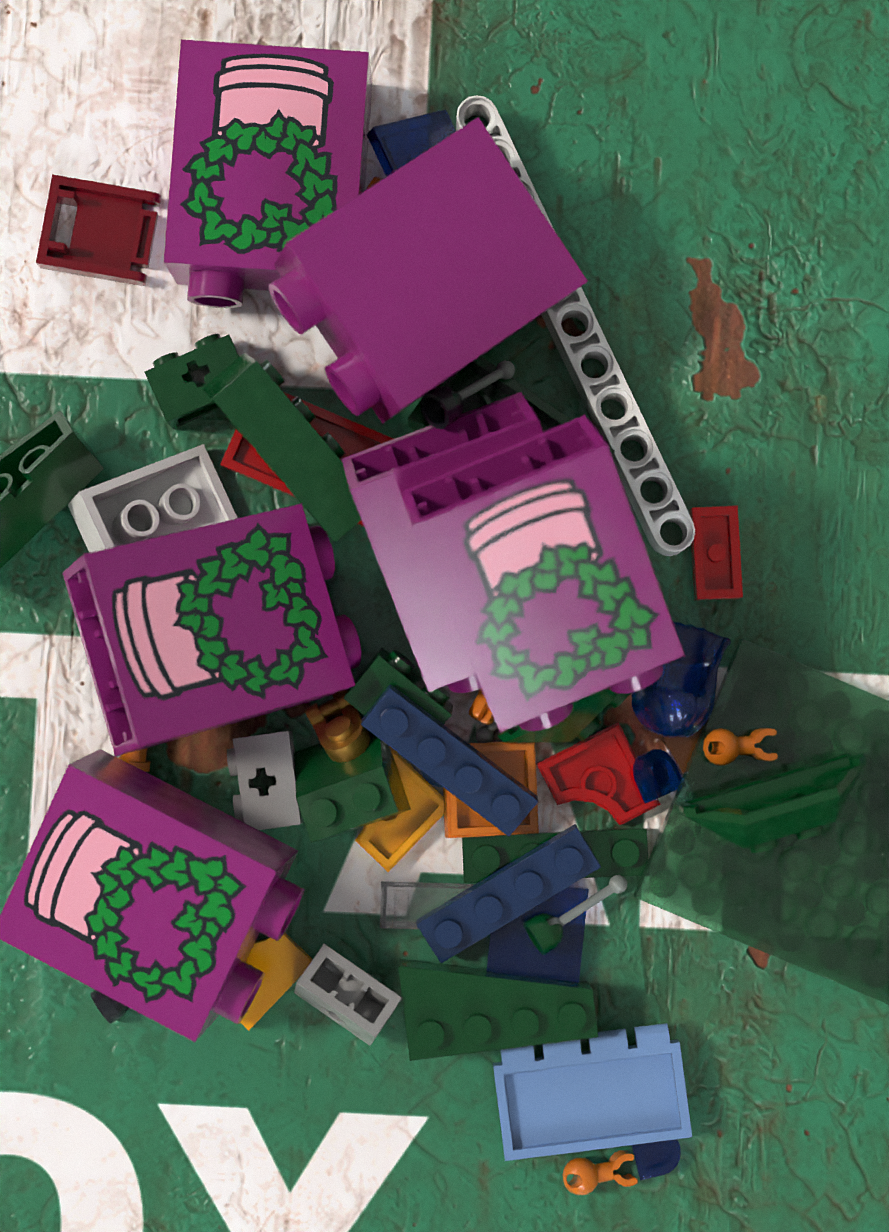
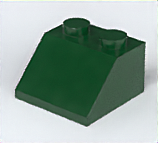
[294,730,411,843]

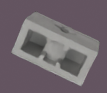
[227,731,304,830]
[294,944,402,1046]

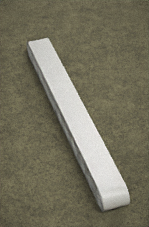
[456,95,695,556]

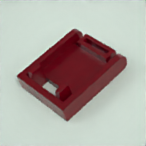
[36,174,162,286]

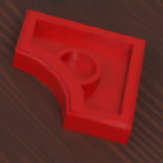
[536,722,661,825]

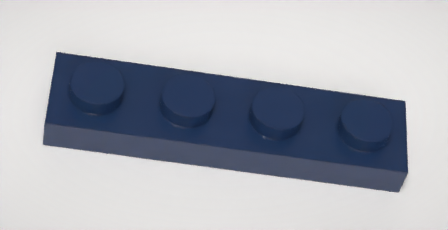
[361,684,539,836]
[416,824,601,963]

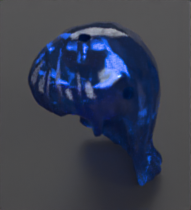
[631,621,731,738]

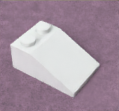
[68,444,237,553]

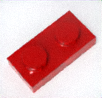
[689,505,743,601]

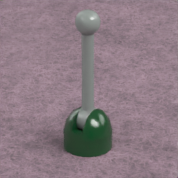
[523,875,627,956]

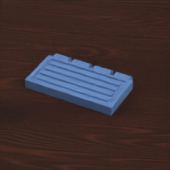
[493,1023,692,1161]

